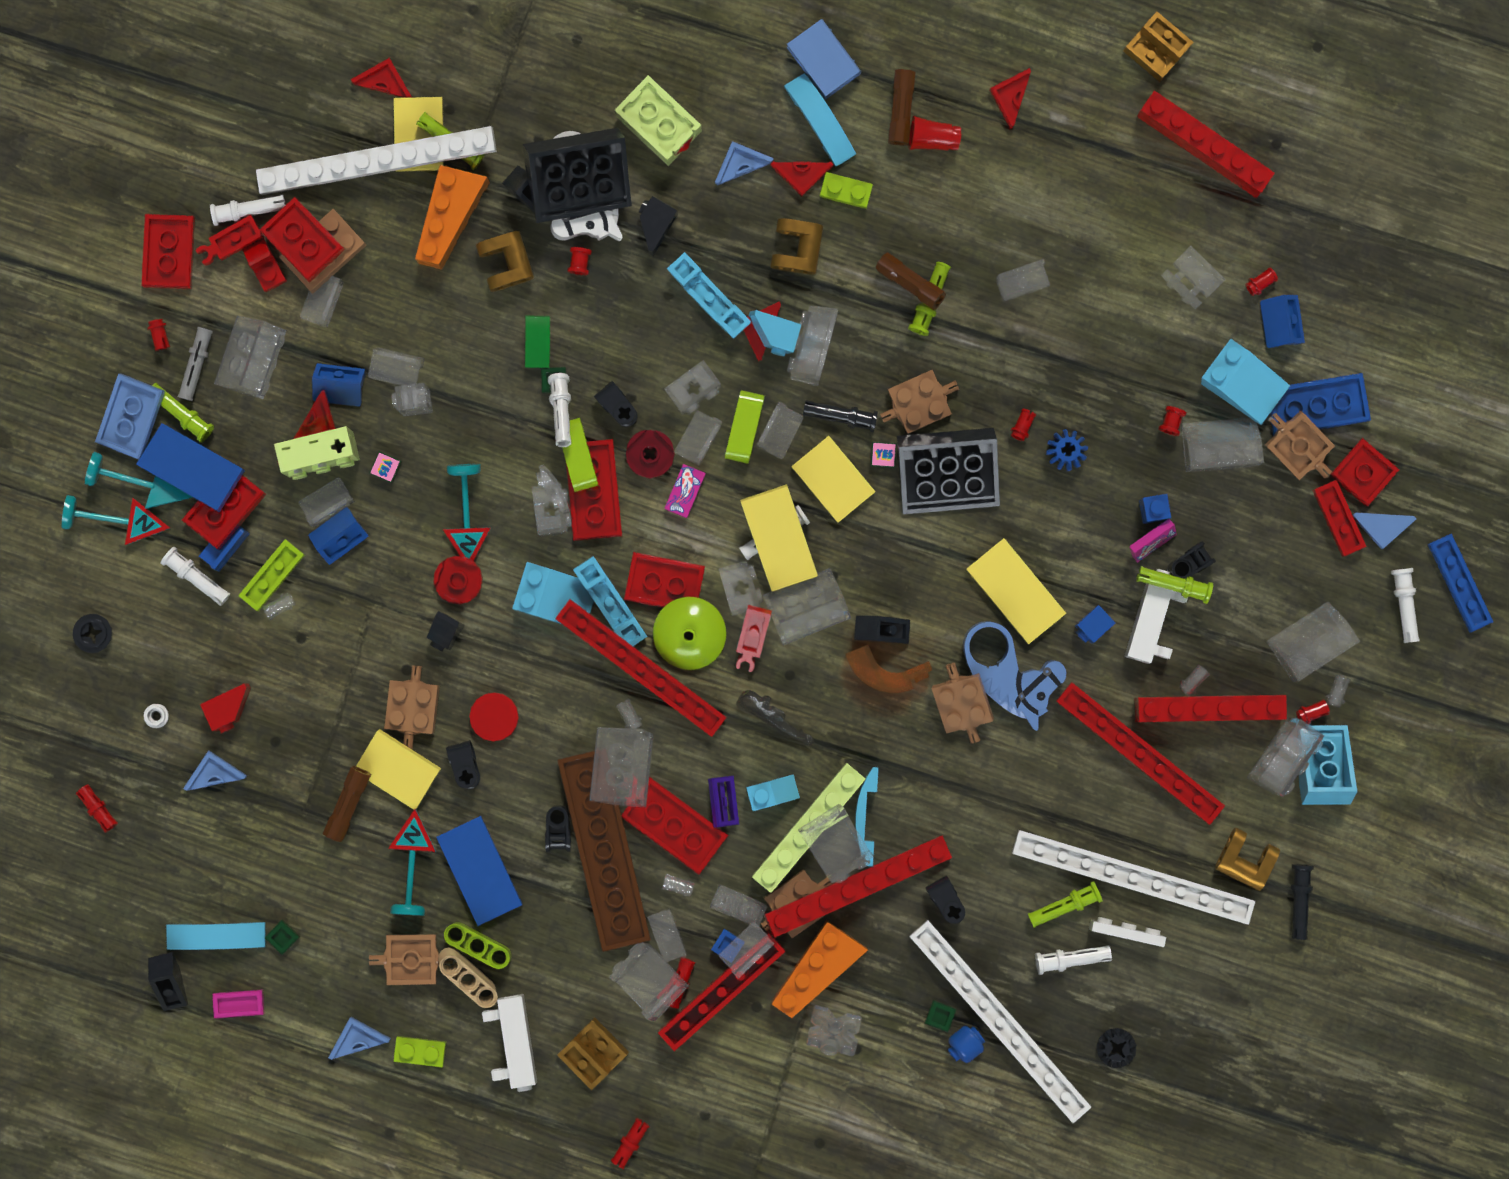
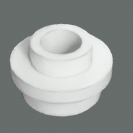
[144,704,169,728]

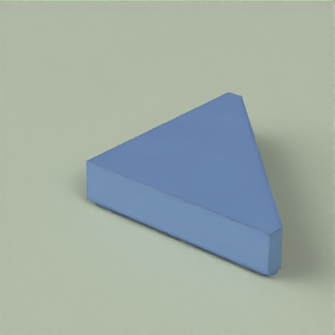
[715,141,773,185]
[1352,513,1416,549]
[183,751,247,791]
[328,1017,391,1060]

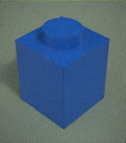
[1139,494,1171,524]
[1075,605,1115,644]

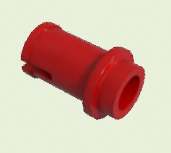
[1245,267,1278,296]
[147,319,170,351]
[1011,408,1036,441]
[1296,700,1330,725]

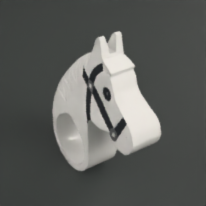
[550,131,622,241]

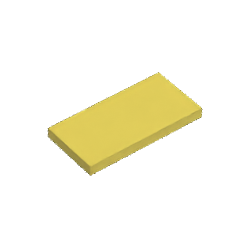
[740,484,818,591]
[966,538,1066,644]

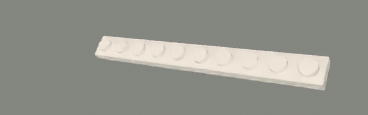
[256,126,497,195]
[1012,830,1255,925]
[910,920,1091,1123]

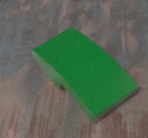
[524,315,550,368]

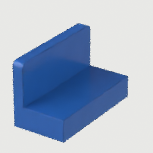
[1260,295,1305,348]
[312,363,365,406]
[308,507,369,565]
[199,526,250,572]

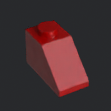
[200,683,251,733]

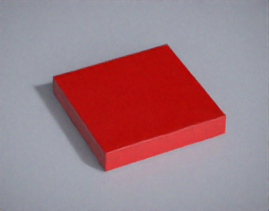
[1330,438,1399,507]

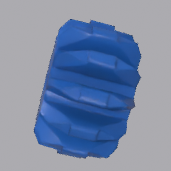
[1046,429,1088,471]

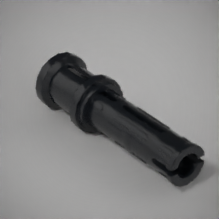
[803,400,878,433]
[1291,864,1314,940]

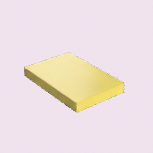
[394,97,444,172]
[791,436,875,523]
[356,729,441,809]

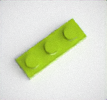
[238,539,305,612]

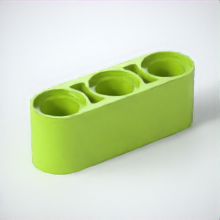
[725,390,765,464]
[562,418,598,492]
[444,922,512,969]

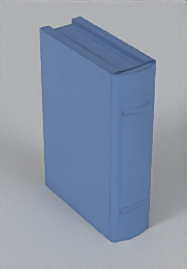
[787,19,862,100]

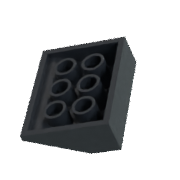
[523,128,632,223]
[896,428,1000,514]

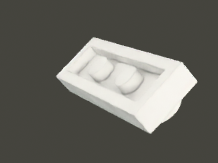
[1089,917,1166,947]

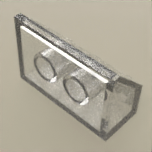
[787,305,839,386]
[214,315,287,399]
[1181,418,1264,472]
[762,568,851,646]
[1266,602,1360,682]
[1247,717,1324,797]
[590,727,654,807]

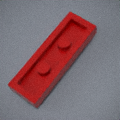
[1312,480,1367,557]

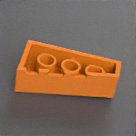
[415,165,490,269]
[771,920,868,1018]

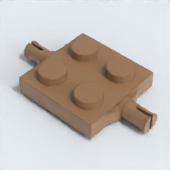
[880,370,959,434]
[1265,411,1335,480]
[931,663,994,743]
[384,665,440,749]
[761,869,834,938]
[369,934,454,985]

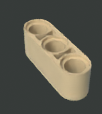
[438,947,498,1008]

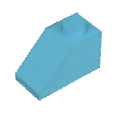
[749,310,802,356]
[746,774,800,811]

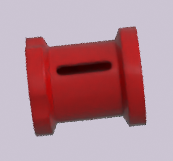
[567,247,592,275]
[1158,406,1187,436]

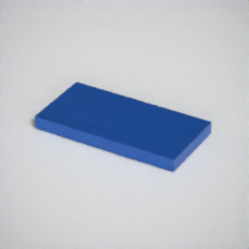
[1270,373,1371,436]
[136,423,245,512]
[436,816,523,926]

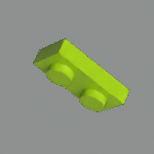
[820,172,873,209]
[393,1036,446,1067]

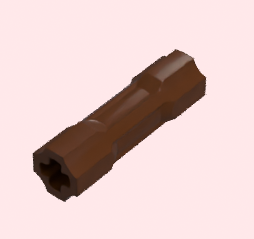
[888,69,916,146]
[875,252,946,310]
[323,766,371,842]

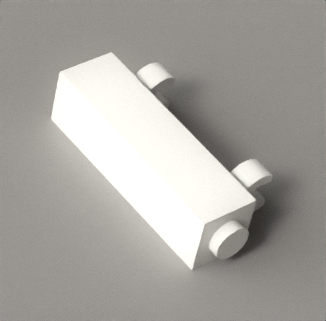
[1124,569,1188,664]
[482,994,537,1092]

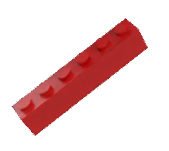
[1137,90,1275,198]
[1134,695,1287,722]
[658,931,785,1051]

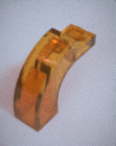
[845,645,932,693]

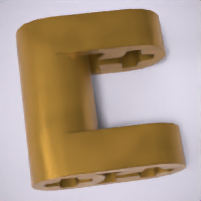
[770,218,823,275]
[476,231,534,292]
[1215,827,1280,891]

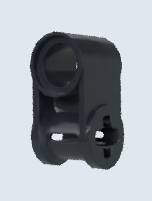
[594,381,638,427]
[1167,541,1216,579]
[446,740,480,789]
[545,805,571,852]
[925,875,965,924]

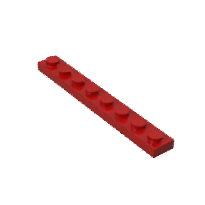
[555,599,727,737]
[1056,682,1225,825]
[764,835,952,937]

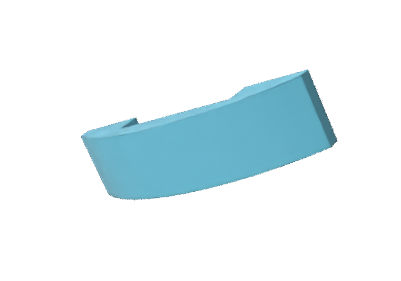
[784,73,856,167]
[667,252,751,339]
[573,556,647,646]
[855,767,878,866]
[166,922,266,950]

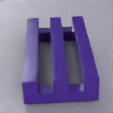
[708,776,739,828]

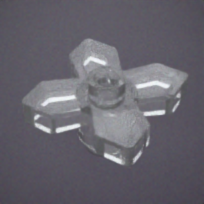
[806,1005,862,1056]

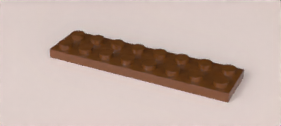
[558,748,651,952]

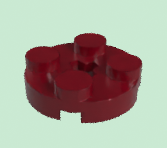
[626,430,675,479]

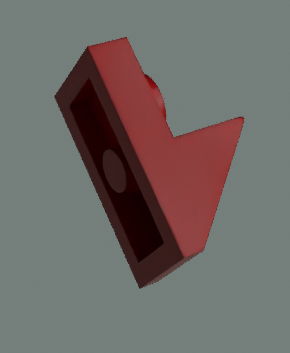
[242,238,287,292]

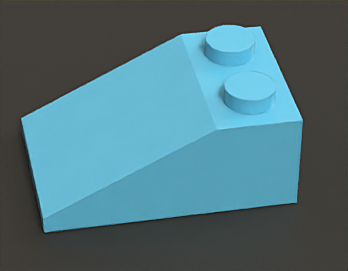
[1201,339,1290,425]
[512,562,594,625]
[1298,725,1357,805]

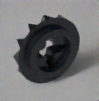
[73,614,112,653]
[1097,1028,1137,1068]

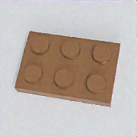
[279,209,367,294]

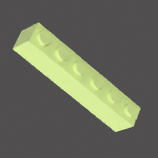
[752,763,865,893]

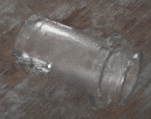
[263,592,296,620]
[1179,665,1210,696]
[1326,675,1351,708]
[616,699,643,732]
[662,874,695,898]

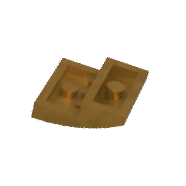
[1123,12,1194,82]
[557,1017,629,1090]

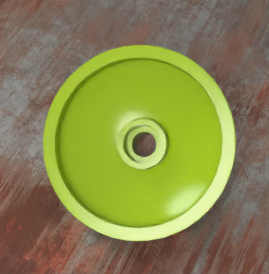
[653,597,726,670]

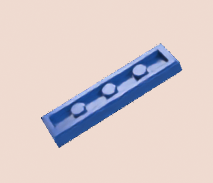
[1428,533,1493,633]

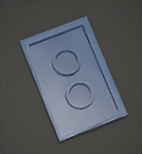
[95,374,165,460]

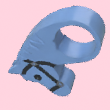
[963,621,1066,731]

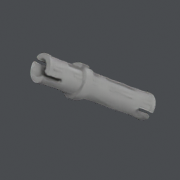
[177,327,213,401]

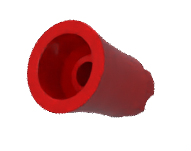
[908,116,961,151]

